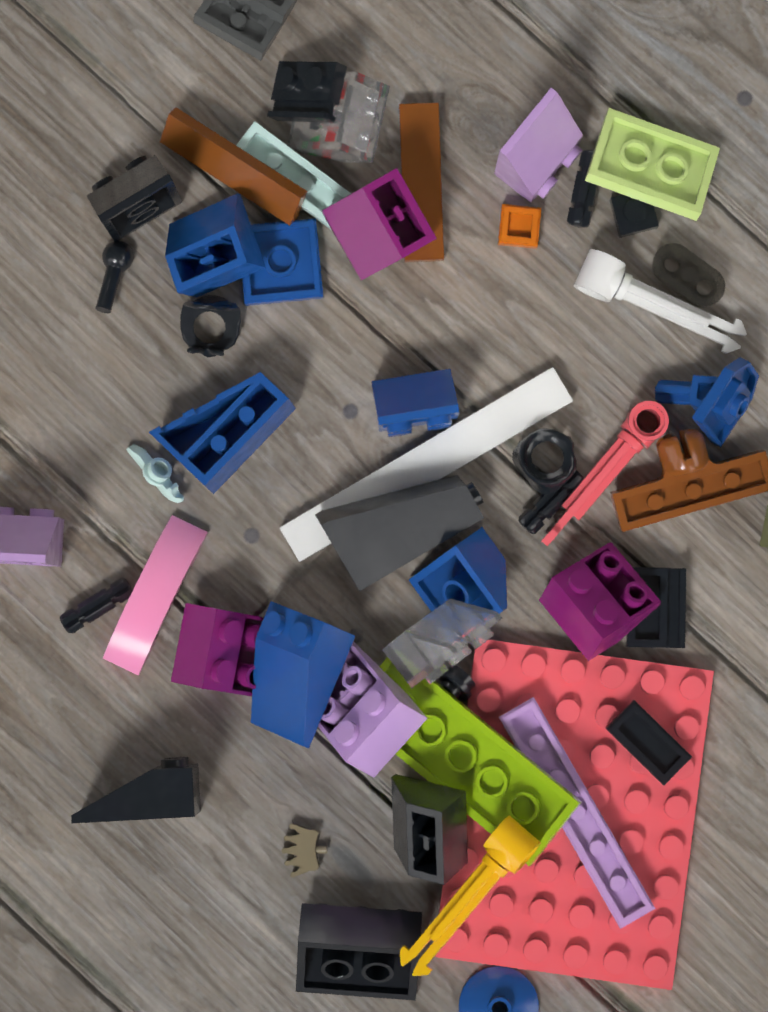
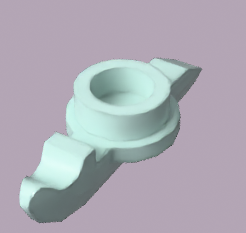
[126,444,184,503]

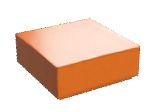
[498,204,541,249]

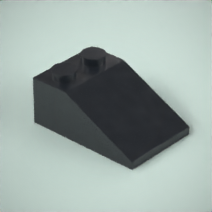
[87,155,182,241]
[71,757,201,824]

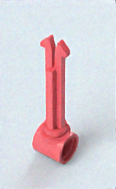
[541,401,669,546]

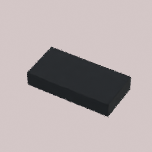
[605,700,692,785]

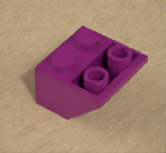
[321,168,437,280]
[539,542,661,661]
[171,603,264,696]

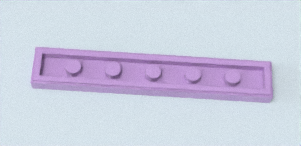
[499,697,656,929]

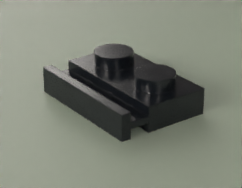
[267,61,347,123]
[626,567,686,648]

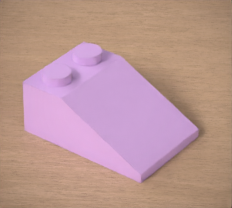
[494,88,583,203]
[0,507,64,567]

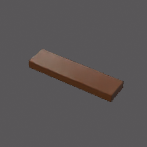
[399,103,444,262]
[160,107,308,225]

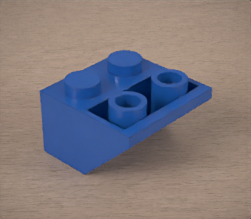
[165,193,266,298]
[371,369,459,437]

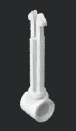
[574,249,747,354]

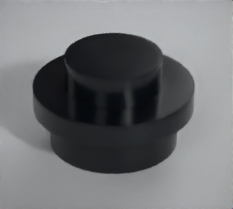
[437,664,475,701]

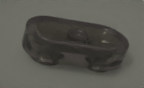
[652,243,725,308]

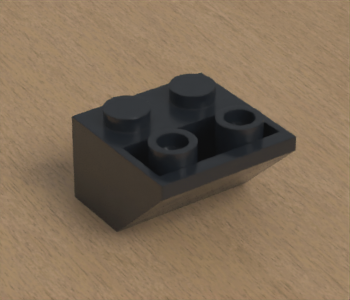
[391,774,468,885]

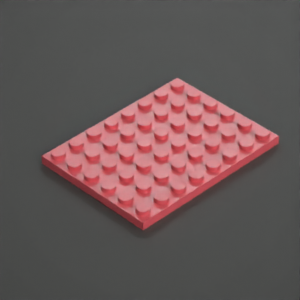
[435,638,714,990]

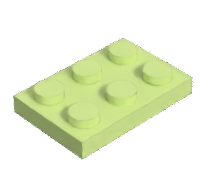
[585,108,720,221]

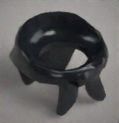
[180,295,241,358]
[512,428,577,494]

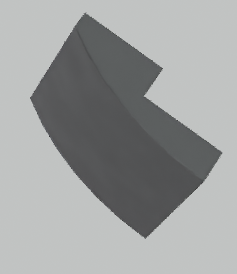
[193,0,297,61]

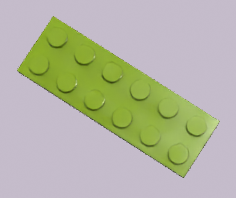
[379,649,582,866]

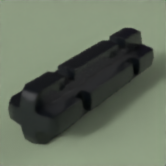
[567,150,598,228]
[518,469,584,534]
[59,578,133,633]

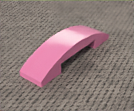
[103,515,208,675]

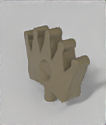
[281,823,327,877]

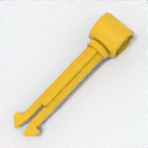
[400,815,541,976]

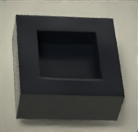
[609,195,659,238]

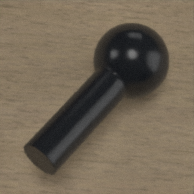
[95,241,134,314]

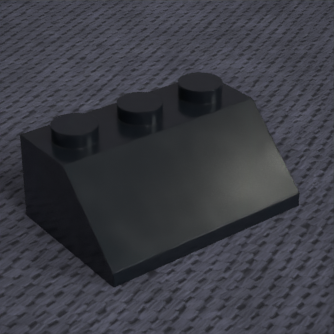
[296,903,422,1001]

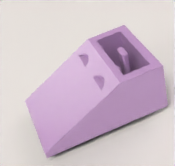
[318,641,427,778]

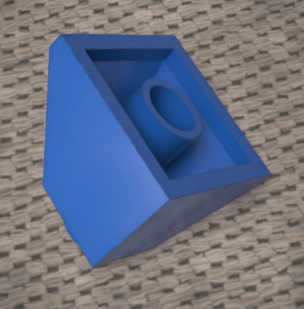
[409,527,507,645]

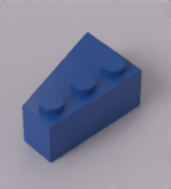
[149,372,296,494]

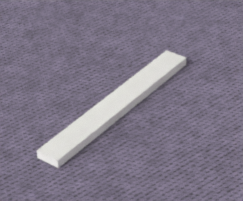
[280,367,573,562]

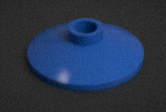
[459,966,539,1012]

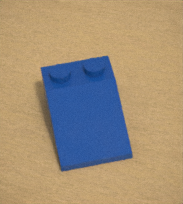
[251,601,355,748]

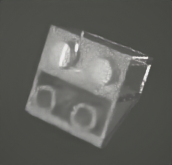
[382,599,502,688]

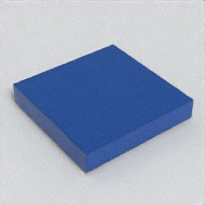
[242,218,324,306]

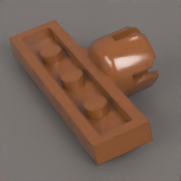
[610,429,768,532]

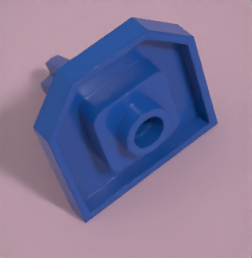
[655,357,759,448]

